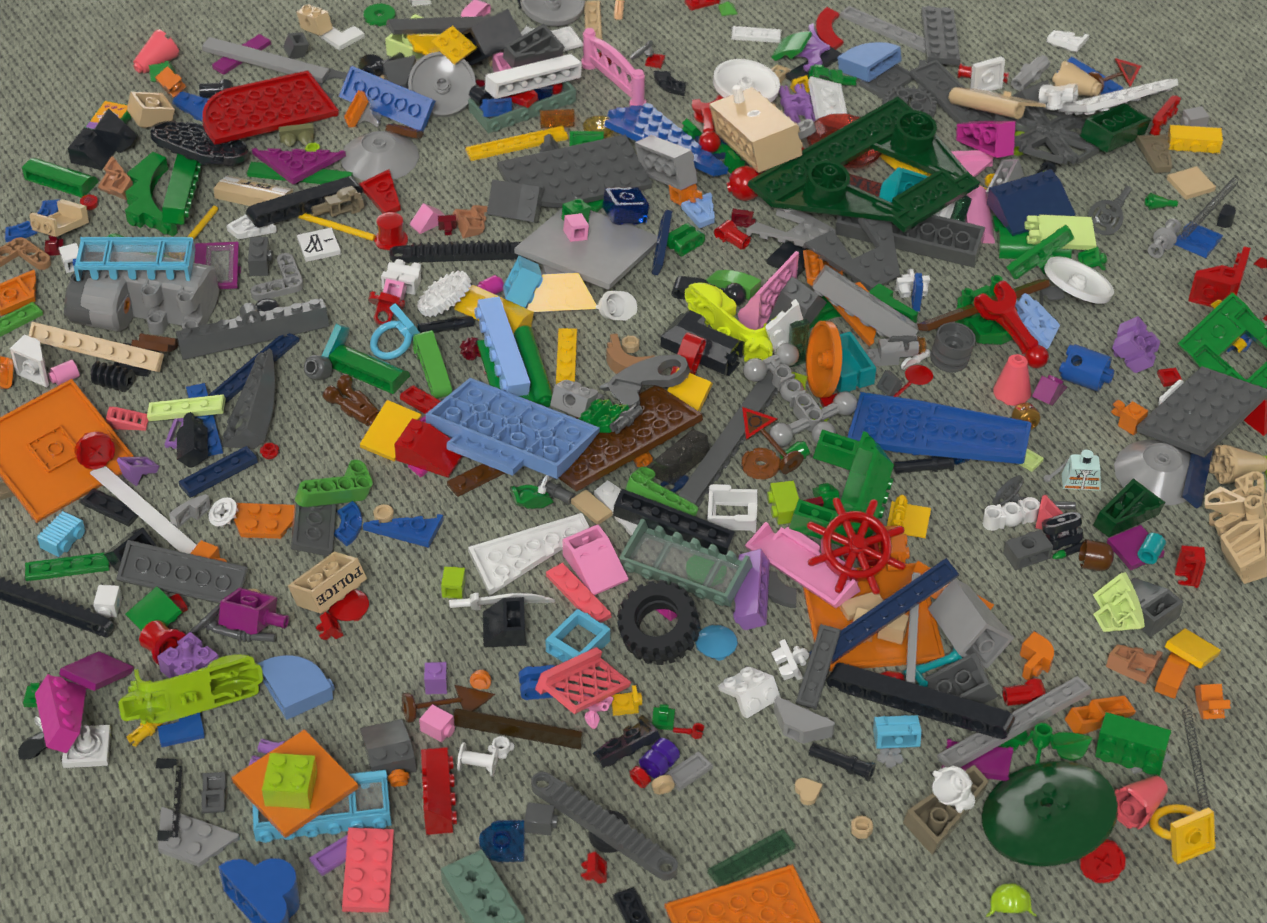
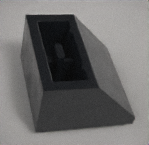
[483,597,526,647]

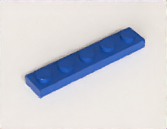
[186,383,223,456]

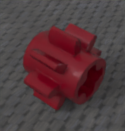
[460,337,481,360]

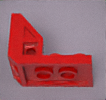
[1188,246,1251,308]

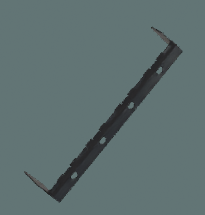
[156,758,182,841]

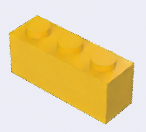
[1168,125,1223,153]

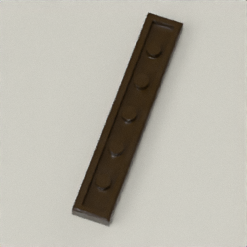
[454,708,583,750]

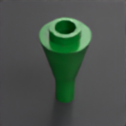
[1145,193,1178,210]

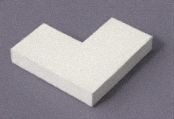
[319,26,365,50]

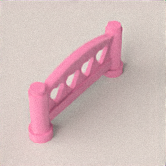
[581,28,646,106]

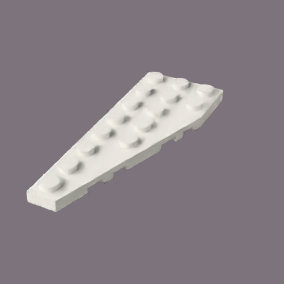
[1058,79,1178,115]

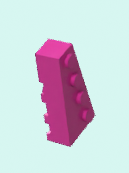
[956,121,1015,158]
[35,674,86,754]

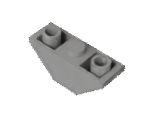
[774,696,835,744]

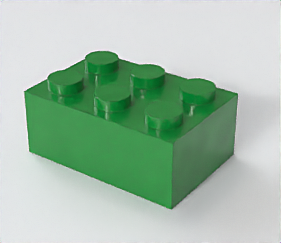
[1095,712,1172,776]

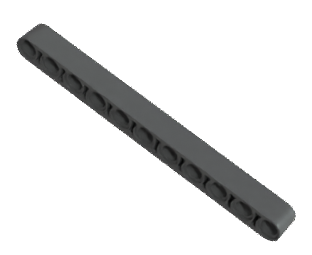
[678,370,783,507]

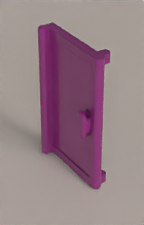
[941,739,1014,781]

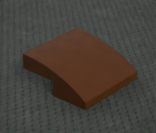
[131,333,179,352]

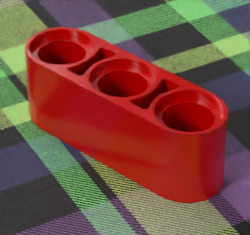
[670,332,706,375]

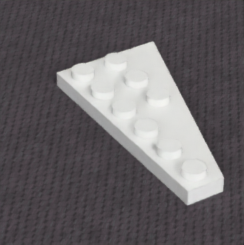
[468,513,589,596]

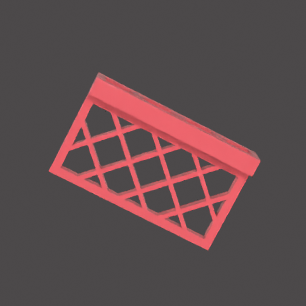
[535,647,631,714]

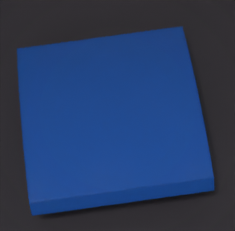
[1174,222,1223,258]

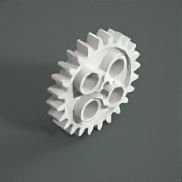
[417,270,471,317]

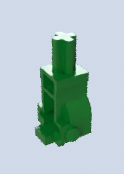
[808,64,857,86]

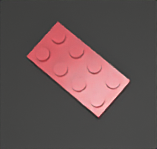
[342,828,394,912]

